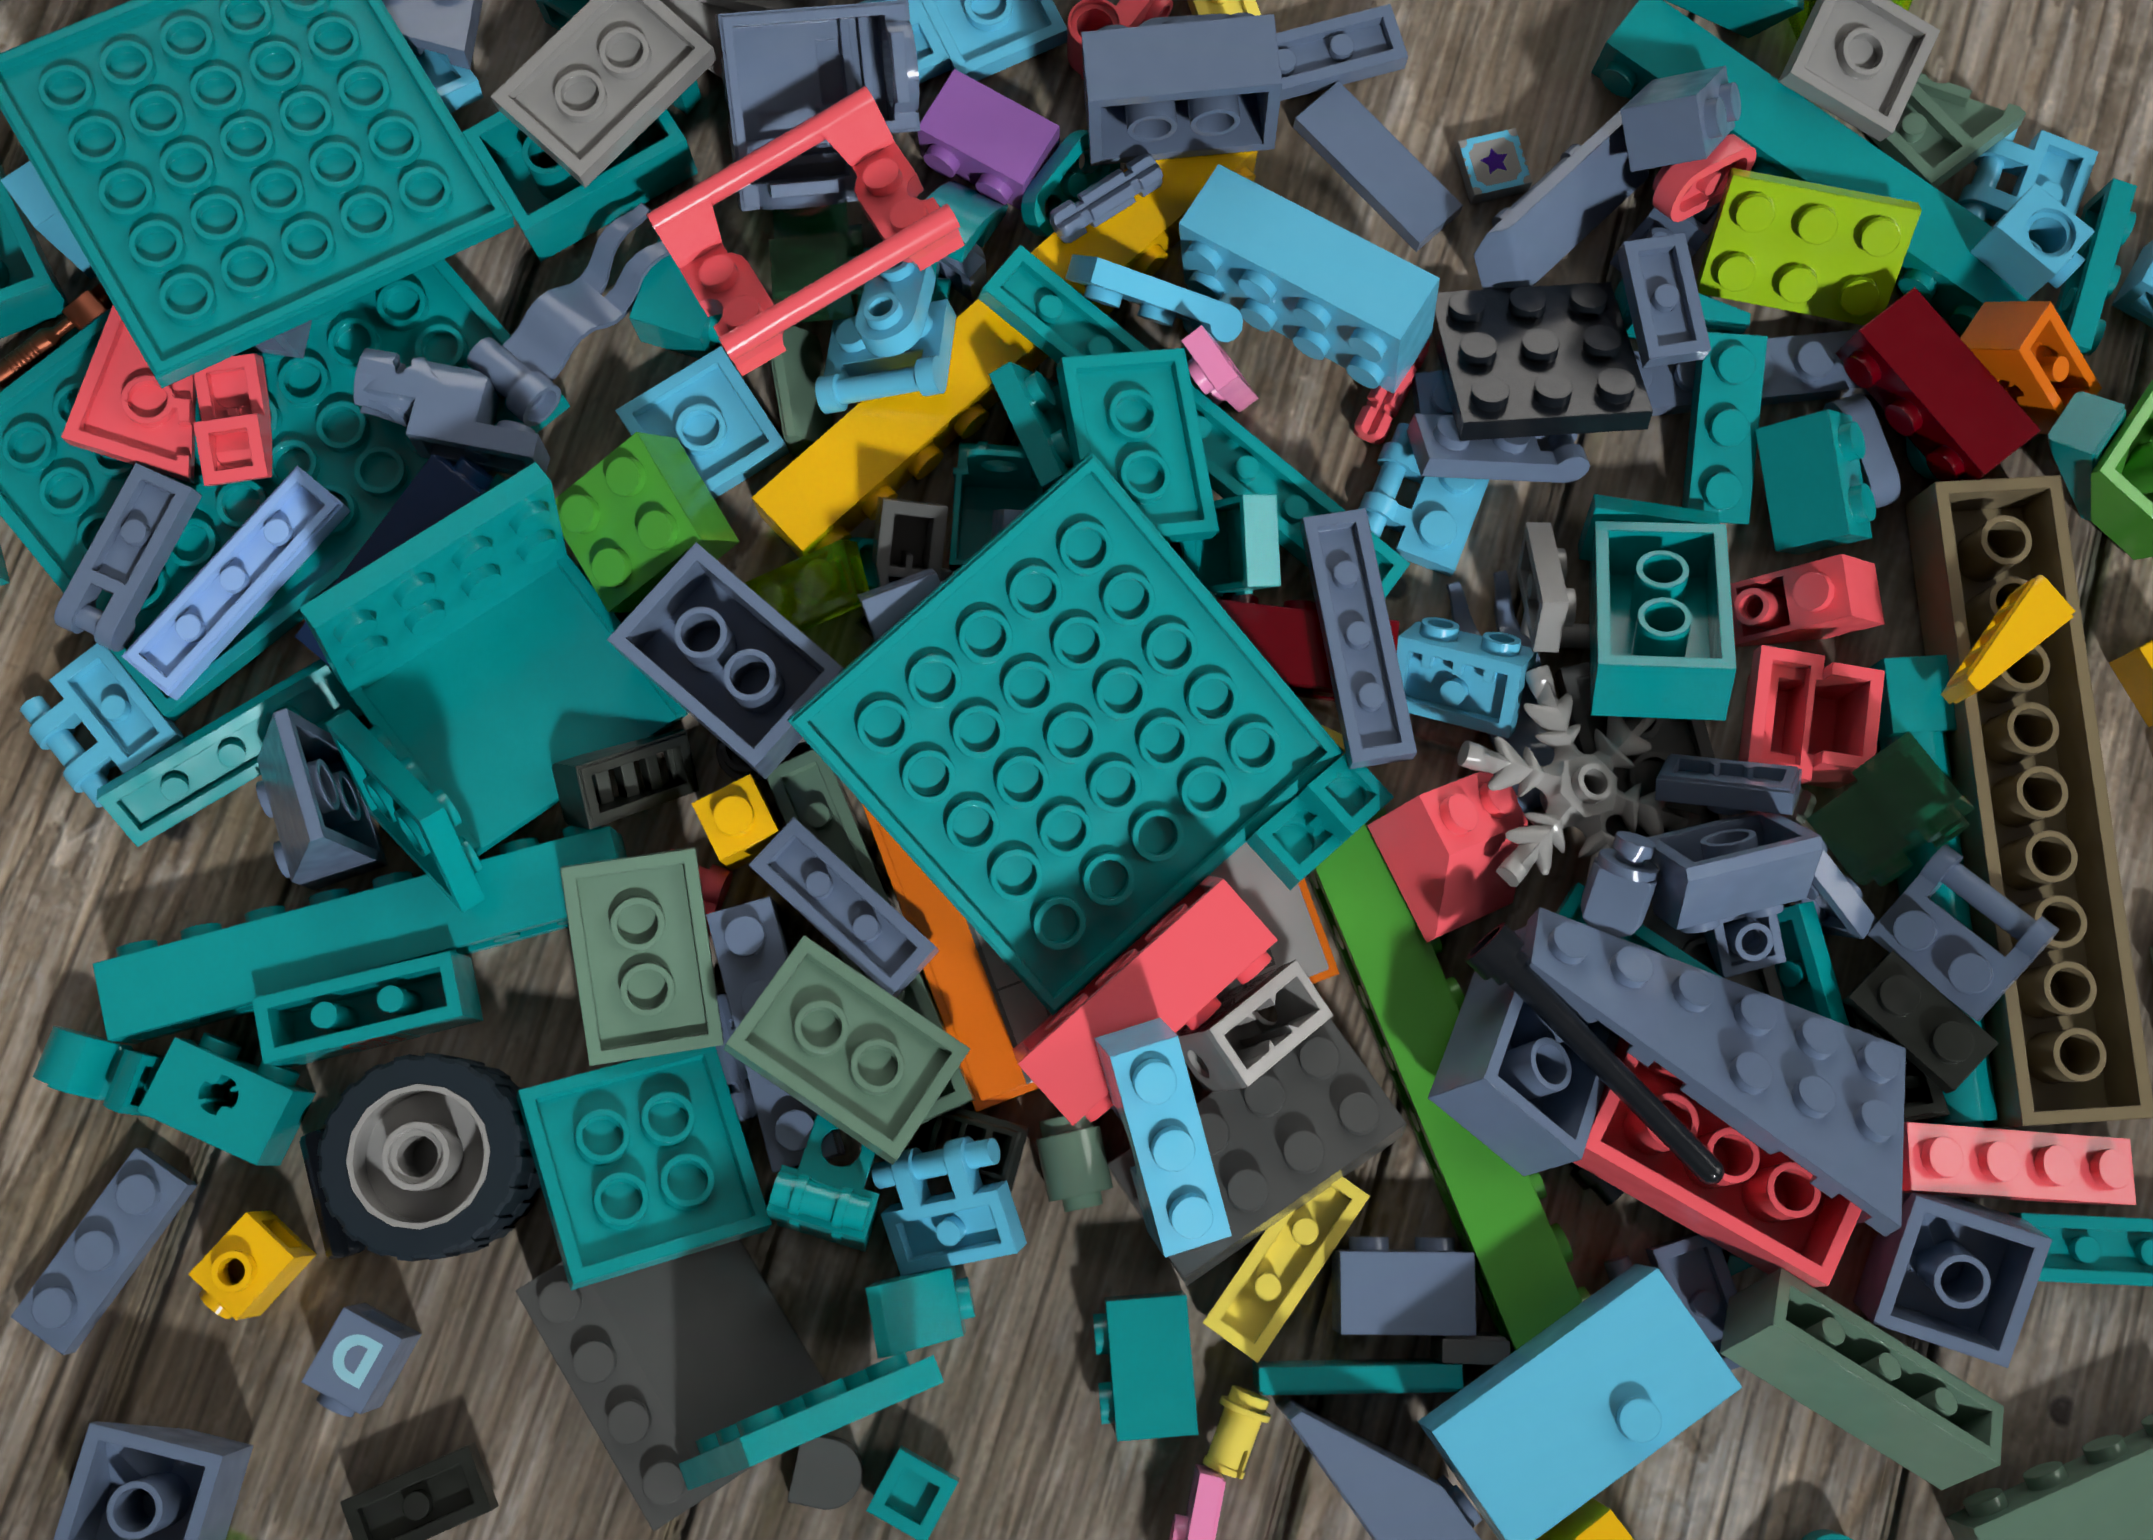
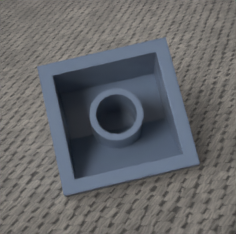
[1647,811,1823,933]

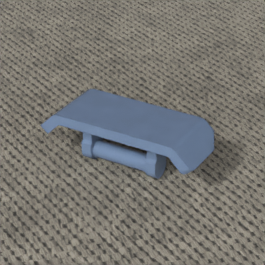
[1473,110,1649,290]

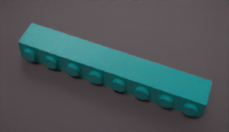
[1591,0,2029,335]
[93,826,627,1044]

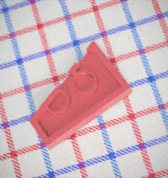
[61,305,196,484]

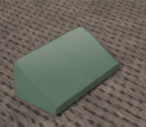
[771,326,834,458]

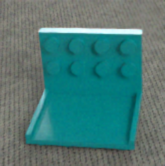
[299,462,688,856]

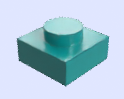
[866,1445,960,1540]

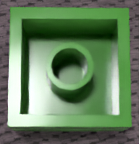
[555,432,740,613]

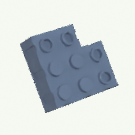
[715,0,920,211]

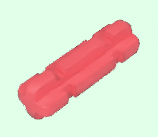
[1354,340,1430,445]

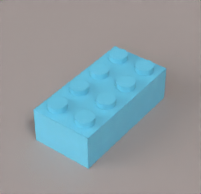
[1179,164,1440,394]

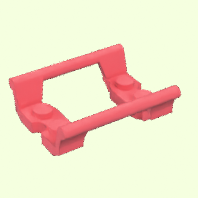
[646,86,965,376]

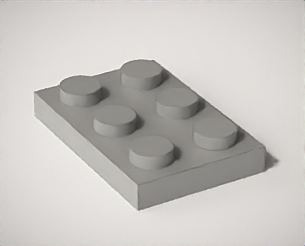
[490,0,717,188]

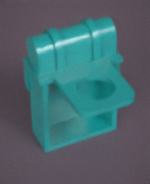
[949,440,1047,569]
[1179,494,1281,597]
[766,1115,880,1252]

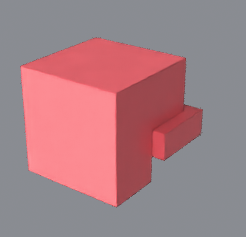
[1738,645,1885,790]

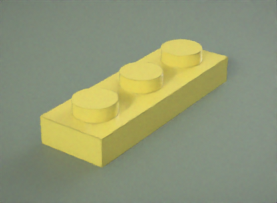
[1202,1177,1370,1363]

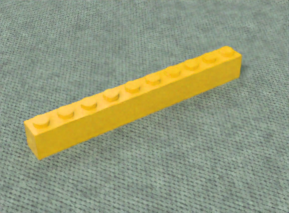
[751,151,1258,568]

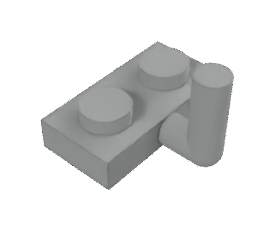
[1516,522,1590,652]

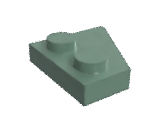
[1868,73,2026,188]

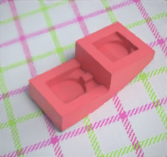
[193,353,273,487]

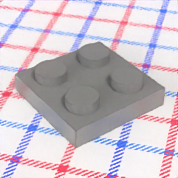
[1778,0,1940,142]

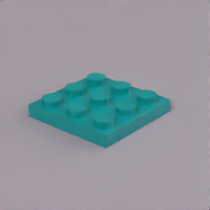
[516,1046,772,1291]
[679,1351,944,1491]

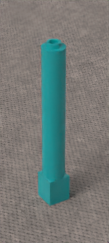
[1868,655,1998,1128]

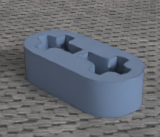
[1823,394,1901,508]

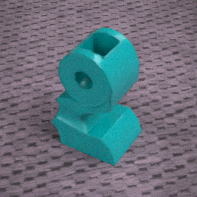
[33,1026,164,1117]

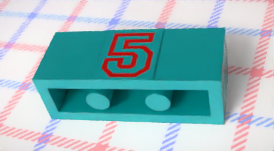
[252,951,484,1067]

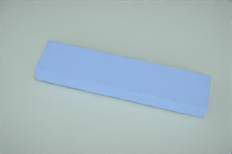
[122,466,351,700]

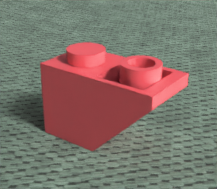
[1731,554,1885,647]

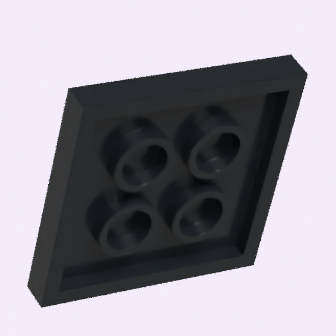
[1432,282,1653,441]

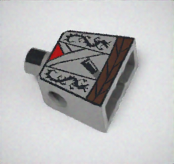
[1176,960,1334,1093]

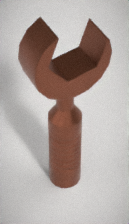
[0,283,113,389]

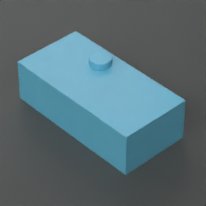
[1418,1264,1742,1540]

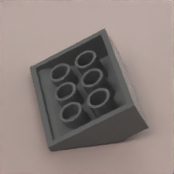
[516,1239,827,1532]

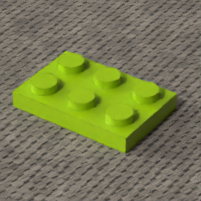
[1696,167,1922,326]

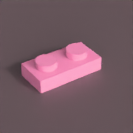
[1181,325,1259,413]

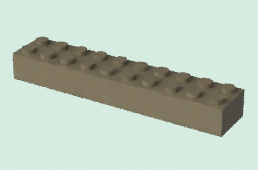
[1905,475,2153,1127]

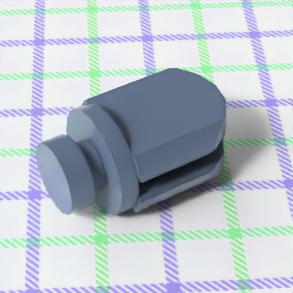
[1581,831,1659,938]

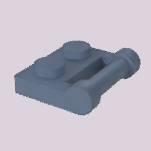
[1867,844,2060,1021]

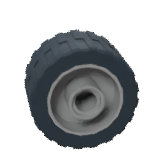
[317,1053,541,1262]

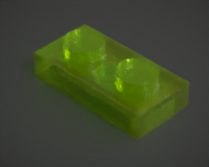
[745,539,869,632]

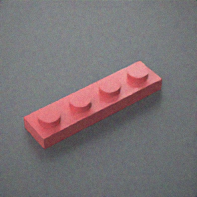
[1902,1122,2136,1207]

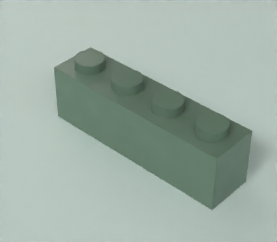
[1720,1268,2004,1490]
[1945,1413,2153,1540]

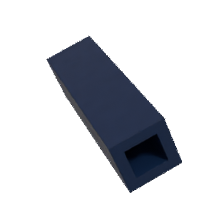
[295,454,494,665]

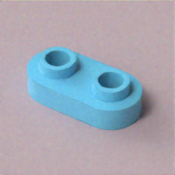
[855,261,936,357]

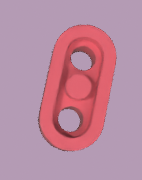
[1653,134,1757,222]

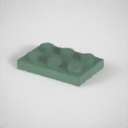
[560,847,724,1066]
[723,936,970,1165]

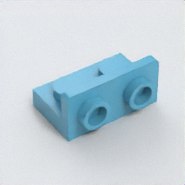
[1396,617,1537,739]

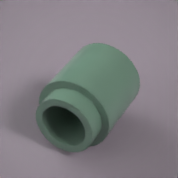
[1036,1116,1113,1212]

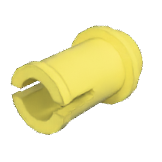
[1203,1385,1271,1479]

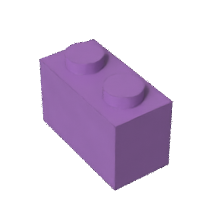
[917,69,1060,210]

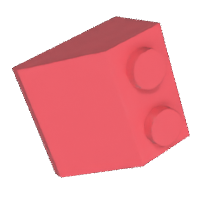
[1367,771,1528,943]

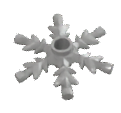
[1457,665,1701,887]

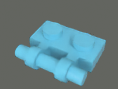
[1958,128,2098,252]
[1358,423,1489,577]
[20,643,185,808]
[872,1136,1027,1276]

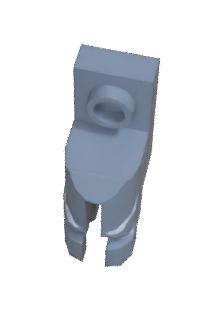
[354,348,550,475]

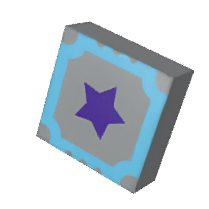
[1454,128,1532,205]

